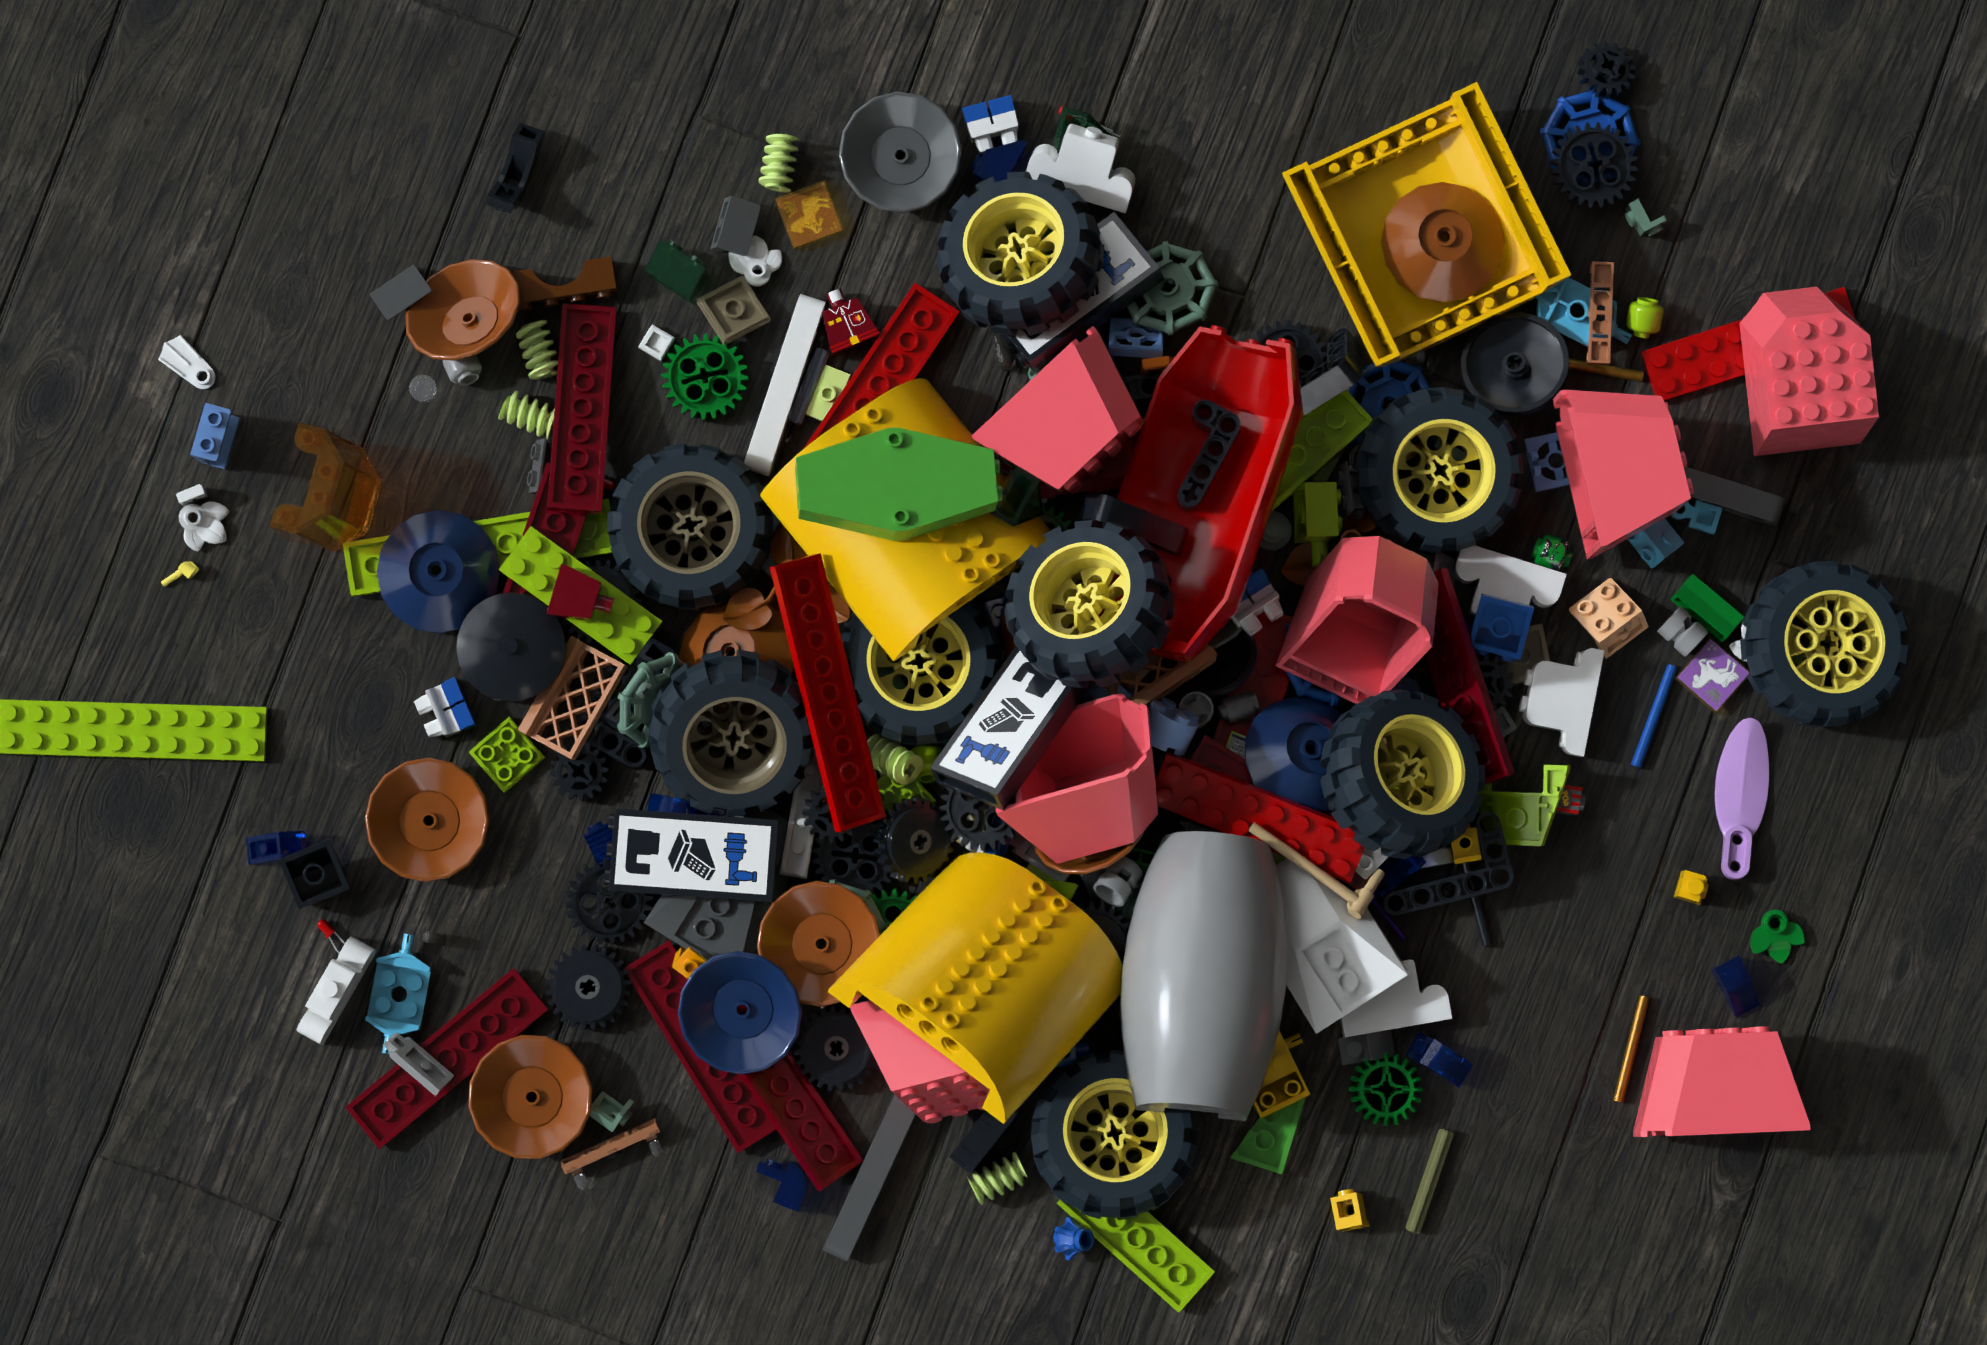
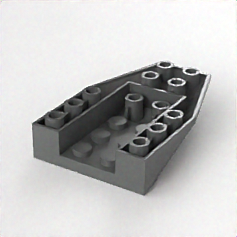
[644,806,789,960]

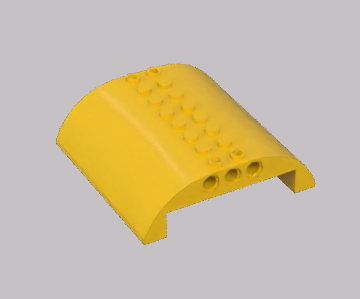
[1282,82,1571,368]
[760,378,1051,661]
[828,852,1123,1124]

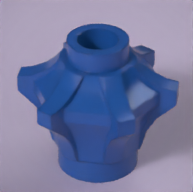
[1053,1217,1094,1260]

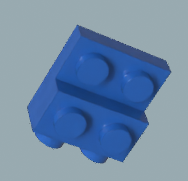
[1470,593,1534,662]

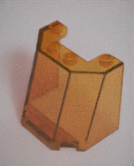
[269,422,382,552]

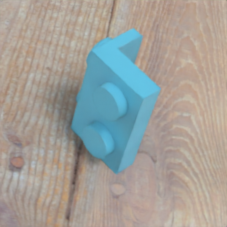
[1627,519,1684,568]

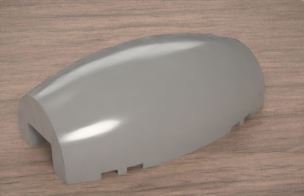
[1120,831,1288,1121]

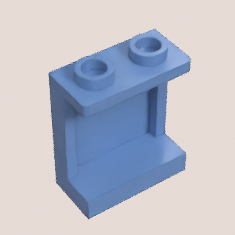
[190,403,241,470]

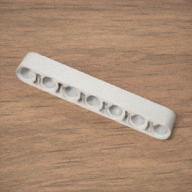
[744,294,826,477]

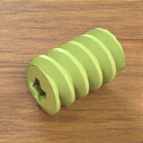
[759,134,800,193]
[516,320,558,380]
[498,390,555,440]
[867,733,923,785]
[967,1152,1028,1205]

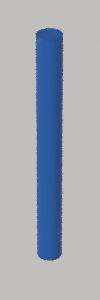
[1631,664,1678,768]

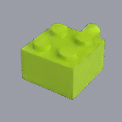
[1292,482,1342,567]

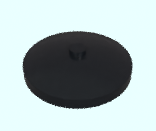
[1461,312,1569,416]
[457,593,566,702]

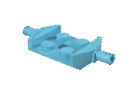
[1535,277,1632,347]
[365,934,432,1054]

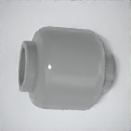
[443,355,482,386]

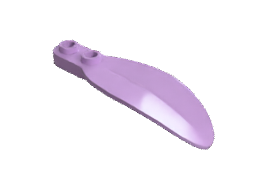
[1715,718,1769,880]

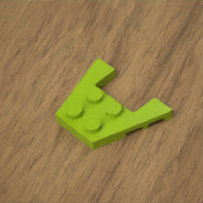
[1477,764,1570,846]

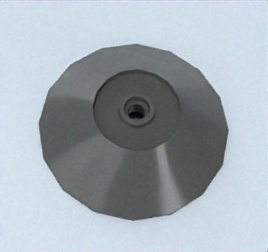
[839,91,962,213]

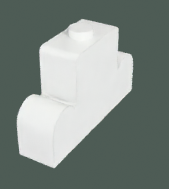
[1026,124,1135,213]
[1454,546,1566,616]
[296,936,377,1045]
[1340,960,1452,1038]

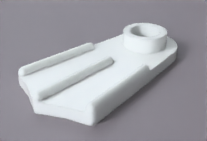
[158,335,216,390]

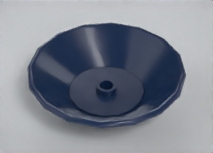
[377,510,501,634]
[1245,697,1341,813]
[678,951,802,1075]

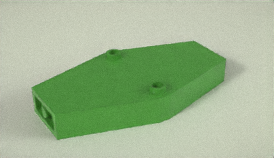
[795,428,1002,541]

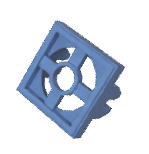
[1108,317,1163,361]
[1524,432,1569,492]

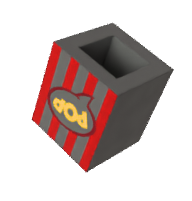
[1556,785,1586,816]

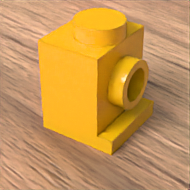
[1451,823,1482,864]
[1674,870,1709,905]
[1330,1189,1369,1232]

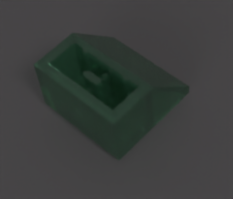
[645,239,709,304]

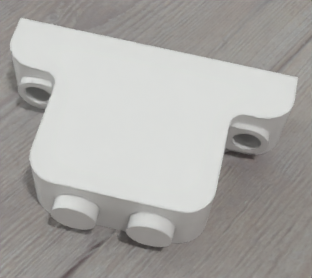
[1519,648,1604,757]

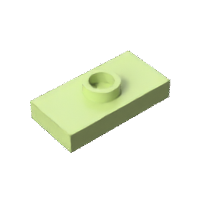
[806,365,850,422]

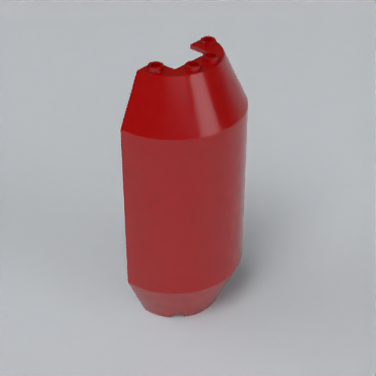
[1099,325,1304,662]

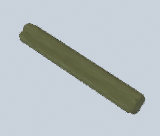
[1405,1129,1454,1234]

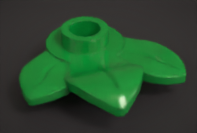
[1750,910,1804,964]

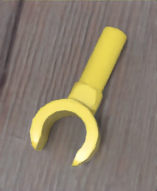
[161,561,199,587]

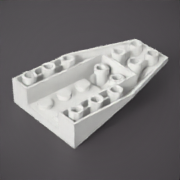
[1276,858,1410,1034]

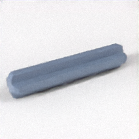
[788,348,829,425]

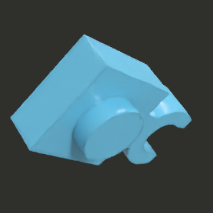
[1671,500,1723,535]

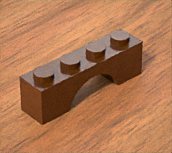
[511,256,618,311]

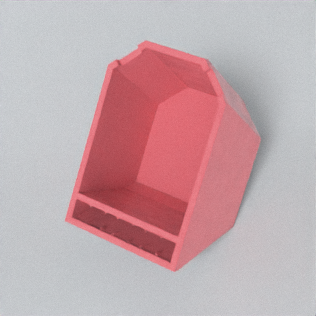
[1740,287,1879,456]
[971,326,1143,496]
[1553,390,1694,560]
[1276,536,1439,704]
[996,693,1158,864]
[850,1000,990,1123]
[1633,1026,1810,1137]

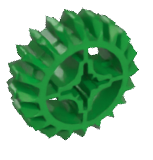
[1349,1053,1423,1126]

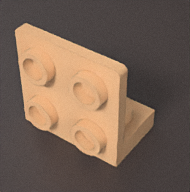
[1569,578,1649,659]

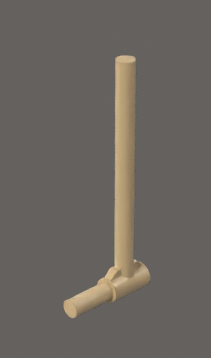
[1249,822,1385,919]

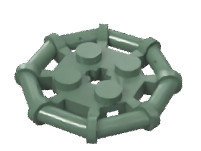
[1127,241,1219,336]
[617,652,685,748]

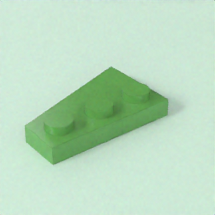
[1230,1097,1306,1175]

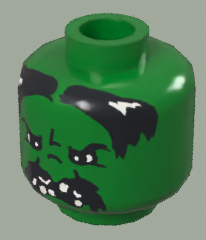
[1531,534,1573,572]

